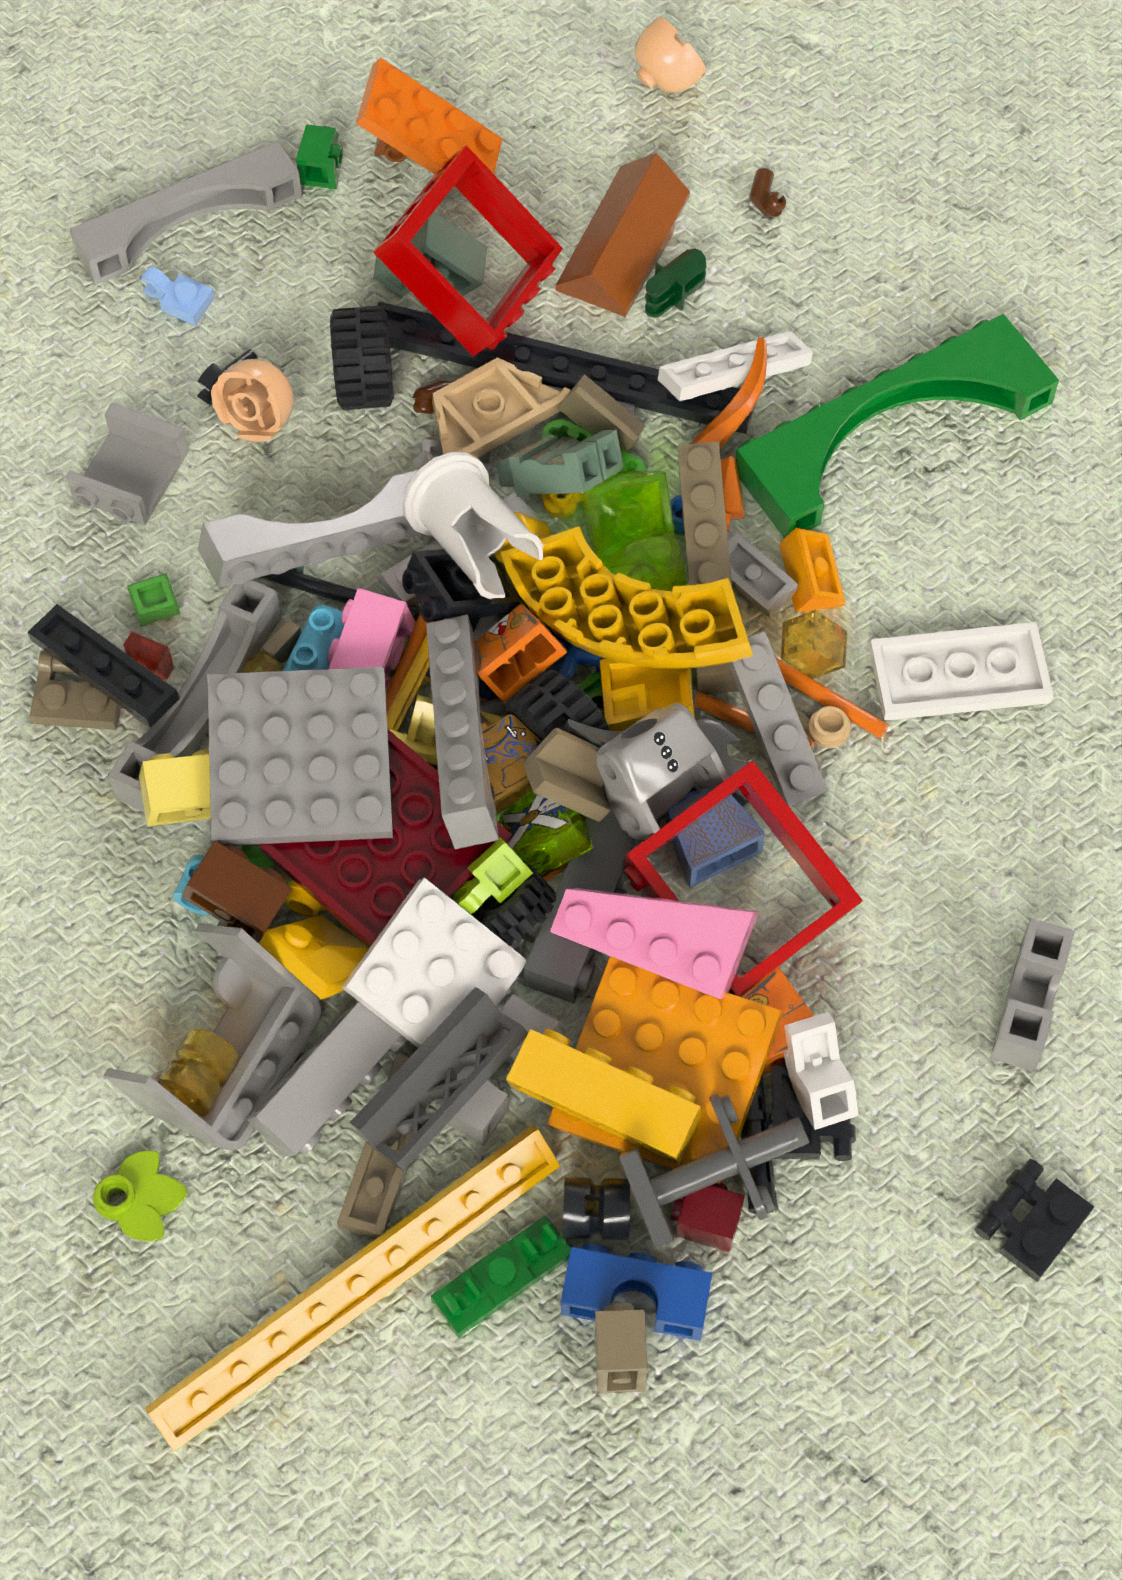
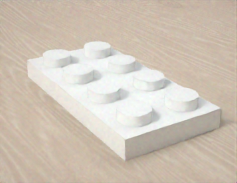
[869,622,1054,721]

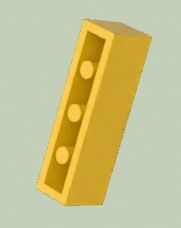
[506,1028,703,1165]

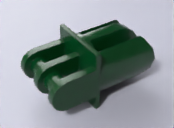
[645,248,707,318]

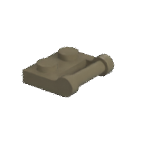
[29,650,121,730]

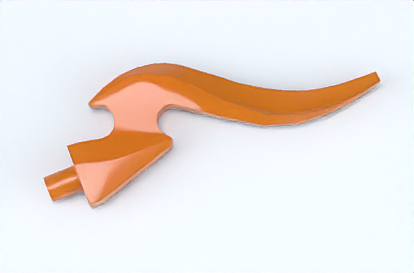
[691,337,767,532]

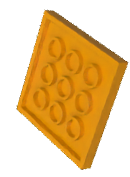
[547,956,783,1185]

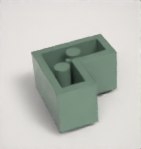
[373,211,487,297]

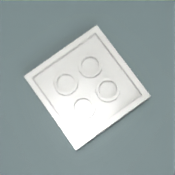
[341,878,527,1048]

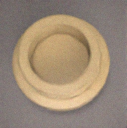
[808,706,851,748]

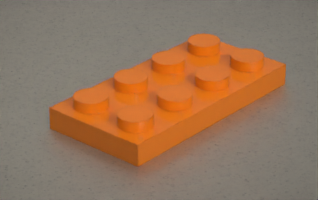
[356,57,503,188]

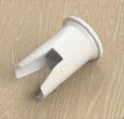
[403,452,544,599]

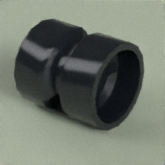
[563,1177,630,1240]

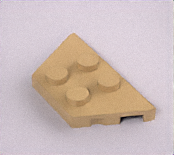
[432,358,571,458]

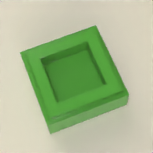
[127,573,180,626]

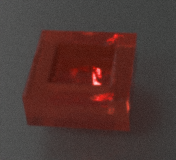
[123,631,174,681]

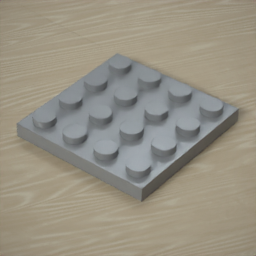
[207,667,393,846]

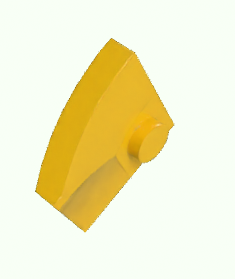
[600,659,694,731]
[259,914,370,1000]

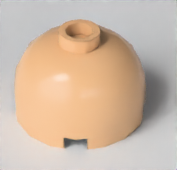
[635,16,706,94]
[211,359,294,442]

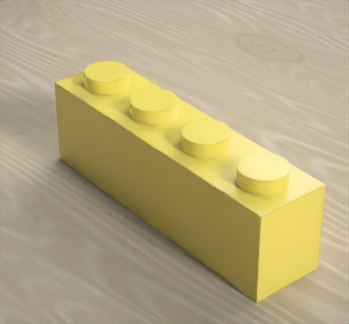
[139,749,211,826]

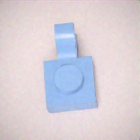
[141,266,214,326]

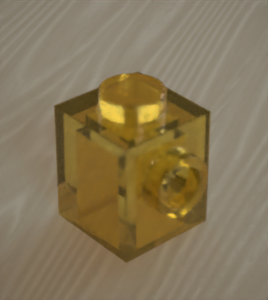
[780,609,847,679]

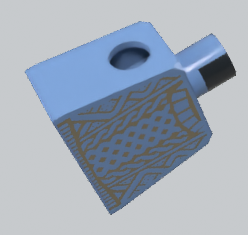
[666,785,765,888]

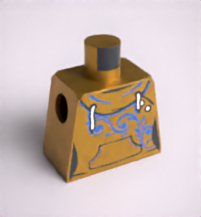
[480,711,542,815]

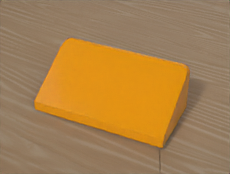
[780,528,846,612]

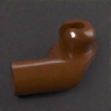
[749,168,786,217]

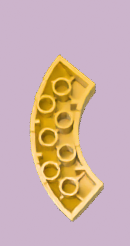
[500,526,753,669]

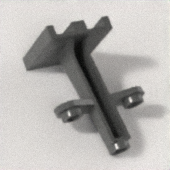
[619,1094,809,1248]

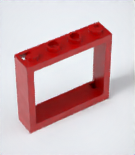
[373,145,563,356]
[622,760,863,997]

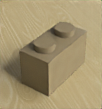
[594,1303,648,1394]

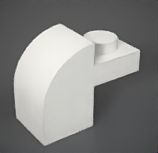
[784,1012,858,1130]

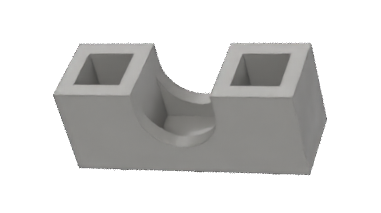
[990,918,1075,1072]
[436,994,558,1146]

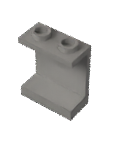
[66,402,189,526]

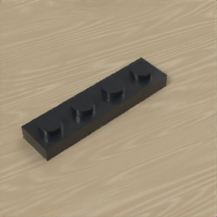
[27,604,180,728]

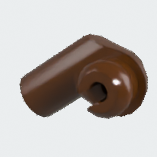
[412,380,452,414]

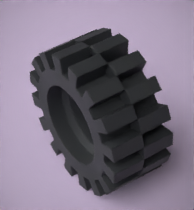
[471,864,556,946]

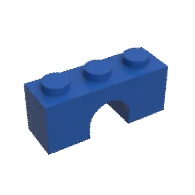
[561,1244,712,1341]

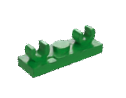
[431,1215,571,1338]

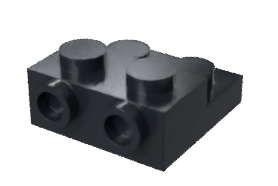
[402,549,521,630]

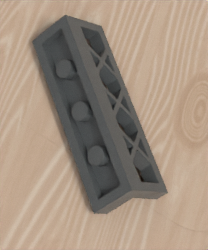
[350,987,528,1172]

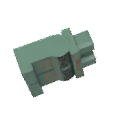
[496,429,624,497]

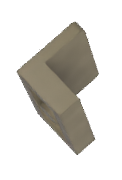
[558,374,646,452]
[523,728,611,822]

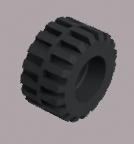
[330,305,394,410]
[503,670,611,741]

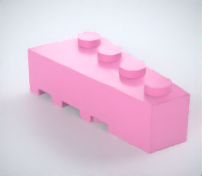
[327,588,416,692]
[550,888,759,999]

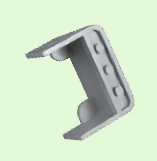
[103,924,321,1150]

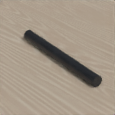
[260,570,420,622]

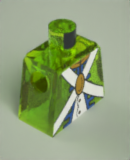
[501,790,593,875]

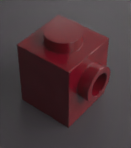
[670,1183,745,1253]

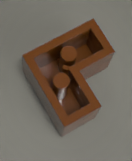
[181,841,292,944]

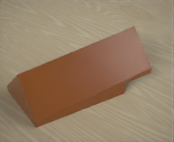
[555,153,690,317]

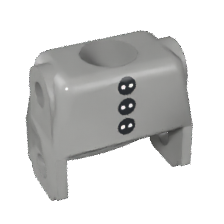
[596,703,729,840]

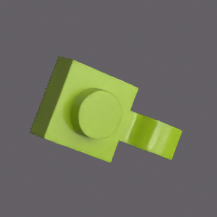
[453,837,533,915]

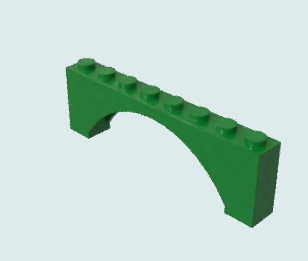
[735,314,1059,538]

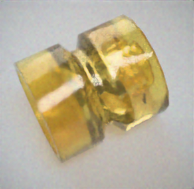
[157,1028,240,1116]

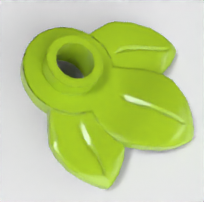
[93,1151,188,1242]

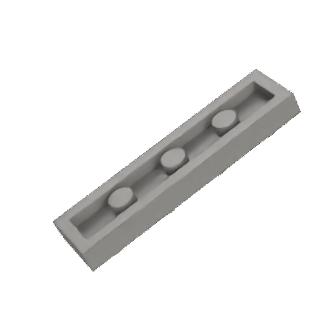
[728,631,828,806]

